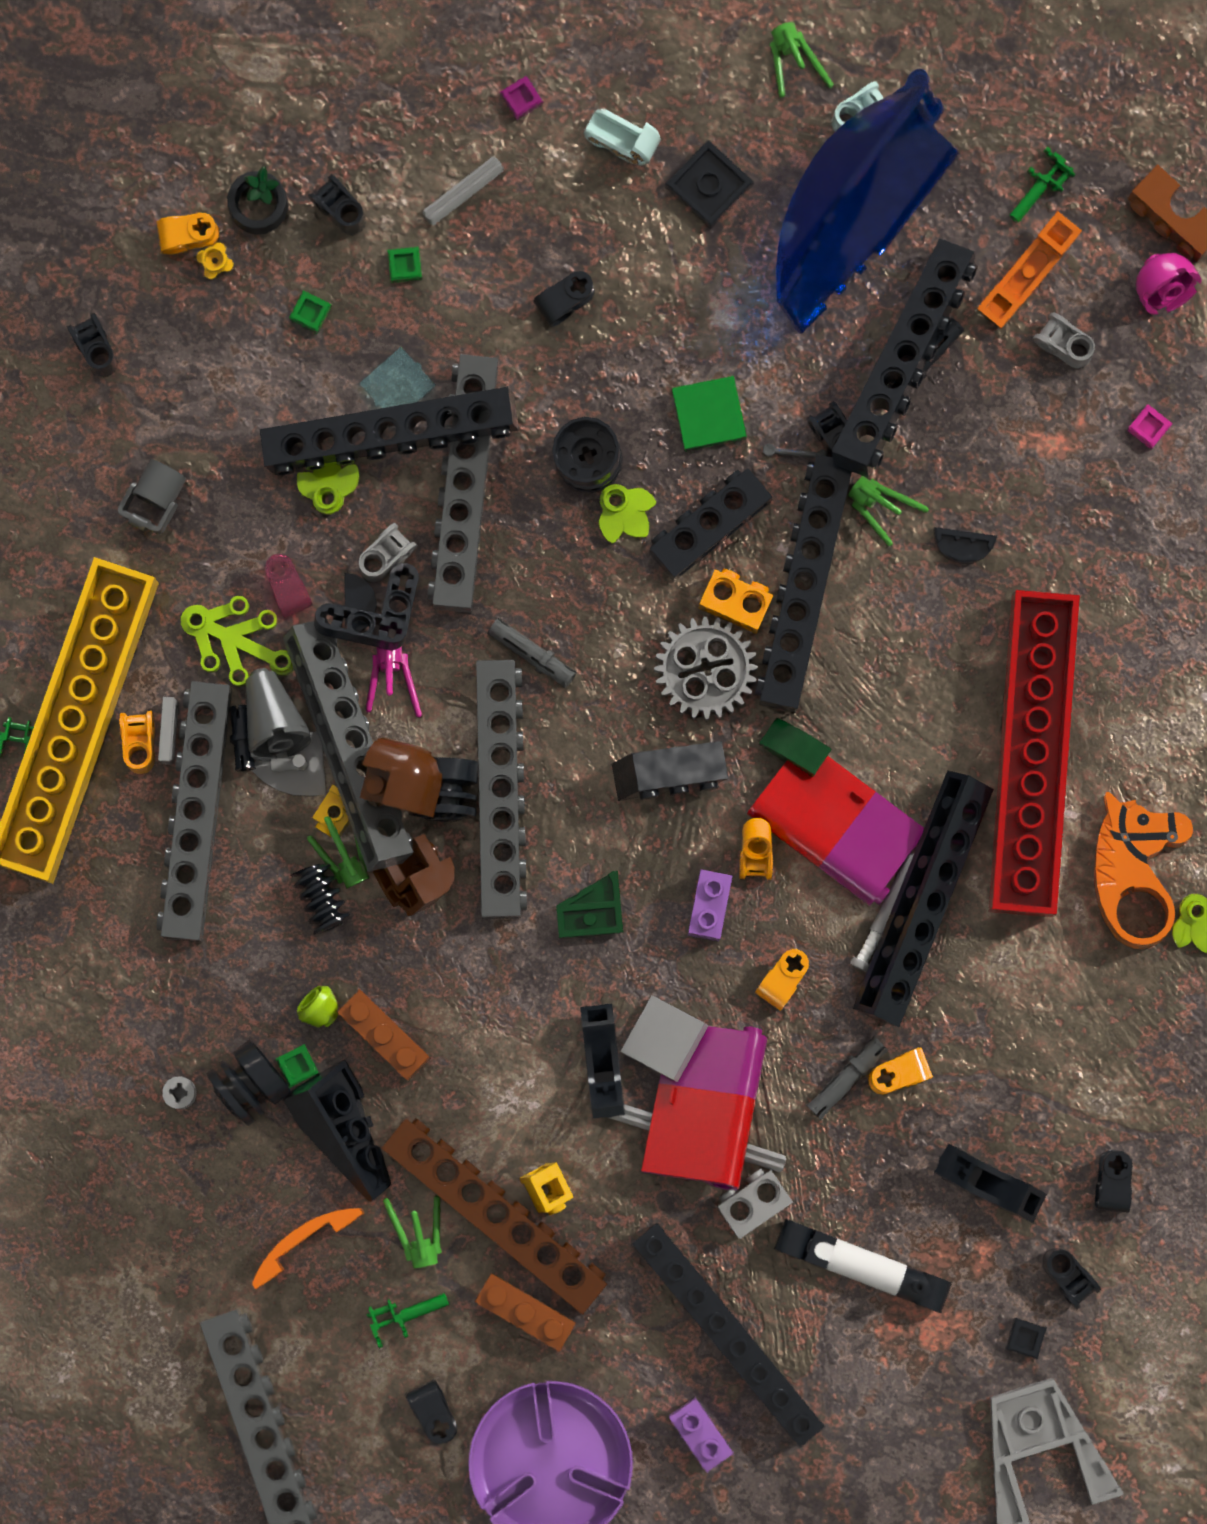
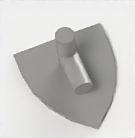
[252,732,326,796]

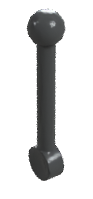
[763,444,829,458]

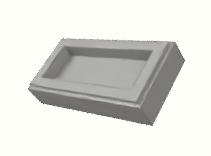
[158,697,179,765]

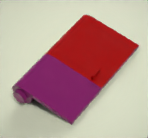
[747,756,924,906]
[641,1026,768,1190]

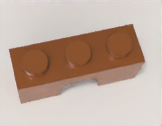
[1128,164,1207,262]
[337,989,431,1082]
[475,1273,576,1352]

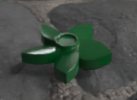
[244,166,280,205]

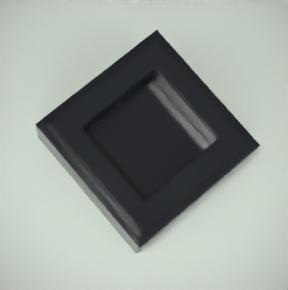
[1005,1318,1047,1359]

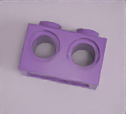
[688,870,732,942]
[668,1397,734,1472]

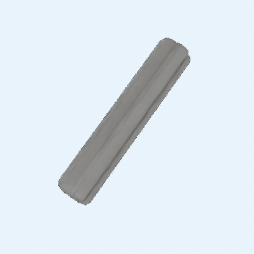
[423,157,503,225]

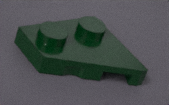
[556,871,623,939]

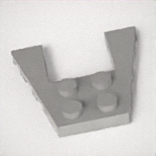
[990,1378,1124,1524]

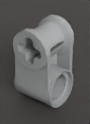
[1032,312,1095,368]
[359,523,418,583]

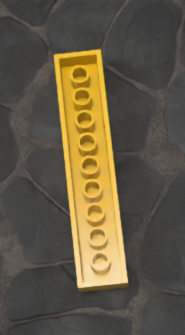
[0,557,159,884]

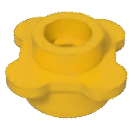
[197,243,233,279]

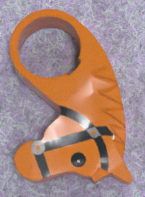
[1094,792,1193,949]

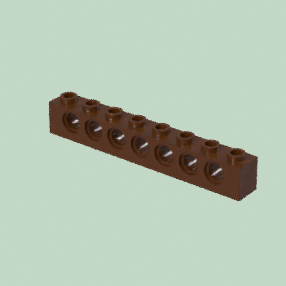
[381,1118,607,1315]

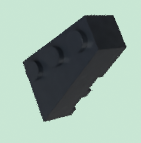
[612,741,729,801]

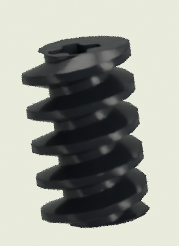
[290,864,350,935]

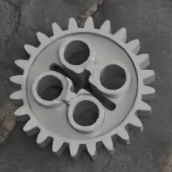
[654,616,758,721]

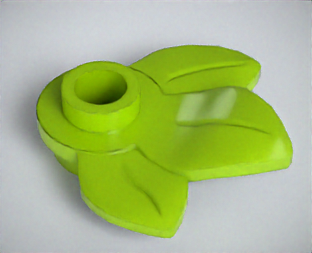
[297,462,359,515]
[599,484,657,544]
[1172,894,1207,954]

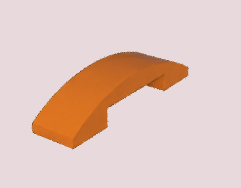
[977,211,1082,329]
[252,1208,365,1289]

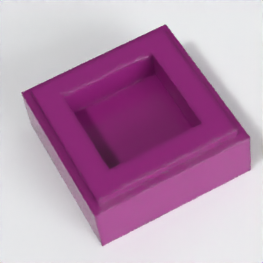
[500,76,543,120]

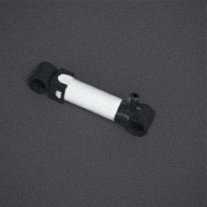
[774,1219,952,1313]

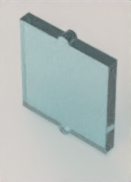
[360,347,436,408]

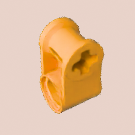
[156,213,220,254]
[119,711,155,774]
[739,818,773,880]
[754,949,809,1011]
[868,1047,933,1095]

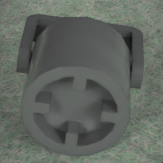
[118,459,187,534]

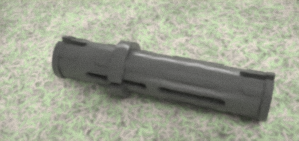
[487,618,577,689]
[806,1036,889,1120]

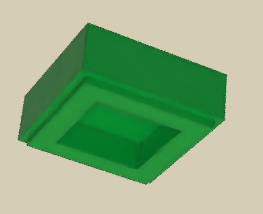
[387,246,422,283]
[289,290,332,334]
[276,1044,319,1088]

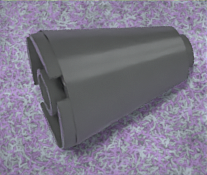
[245,668,311,761]

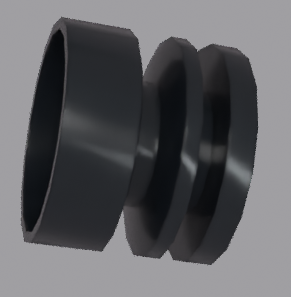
[552,417,623,493]
[408,757,478,822]
[206,1039,292,1126]

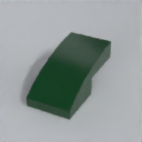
[759,717,832,777]

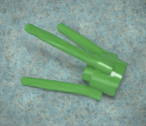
[769,22,833,98]
[848,476,929,546]
[307,816,370,889]
[383,1195,442,1268]

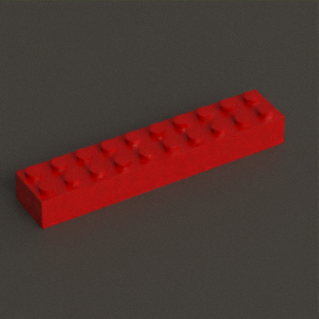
[988,590,1080,917]

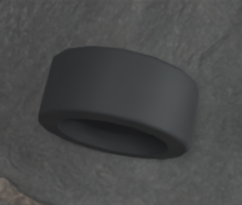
[227,171,288,234]

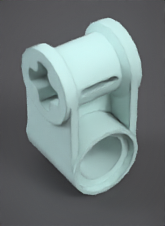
[832,82,894,137]

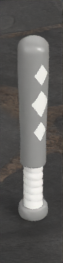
[850,853,914,972]

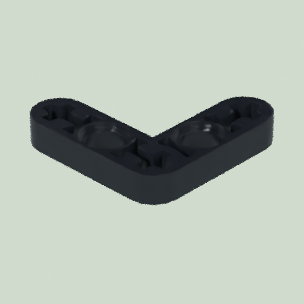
[314,563,419,650]

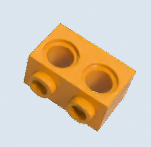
[699,568,773,634]

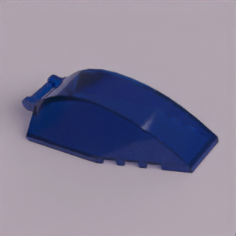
[776,69,959,334]

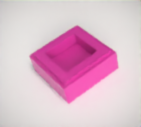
[1127,404,1173,450]

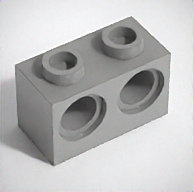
[716,1168,793,1239]

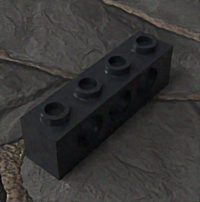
[649,468,772,582]

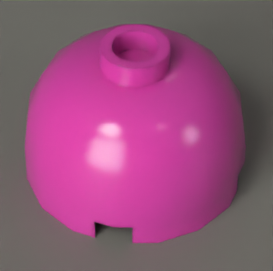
[1136,253,1202,315]

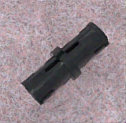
[229,705,256,772]

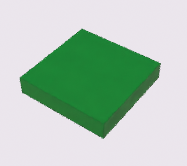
[672,376,747,452]

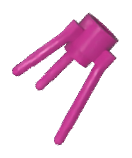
[366,646,422,718]

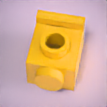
[312,785,350,837]
[519,1163,574,1216]

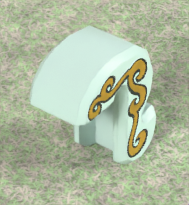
[584,109,661,166]

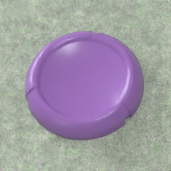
[469,1381,633,1524]

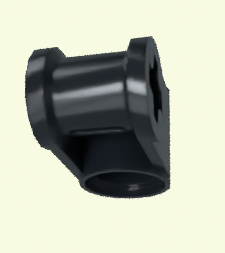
[308,174,366,235]
[533,271,594,327]
[67,312,118,377]
[806,401,847,458]
[1095,1149,1133,1213]
[1042,1248,1102,1311]
[405,1379,457,1444]

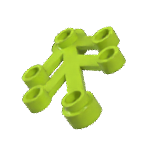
[181,596,294,687]

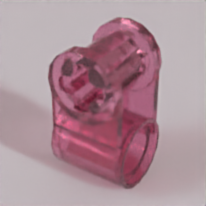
[265,554,313,618]

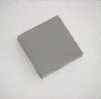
[620,995,708,1082]

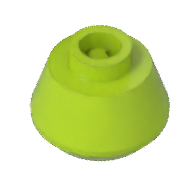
[297,986,338,1028]

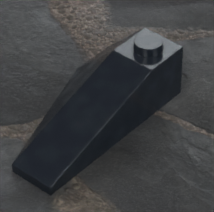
[283,1059,392,1202]

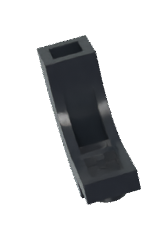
[580,1004,625,1119]
[934,1143,1047,1223]

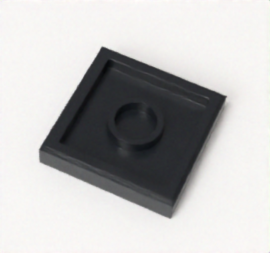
[665,140,754,229]

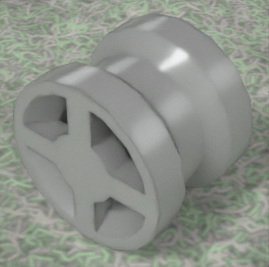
[162,1076,197,1109]

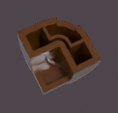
[360,737,442,817]
[372,833,455,917]

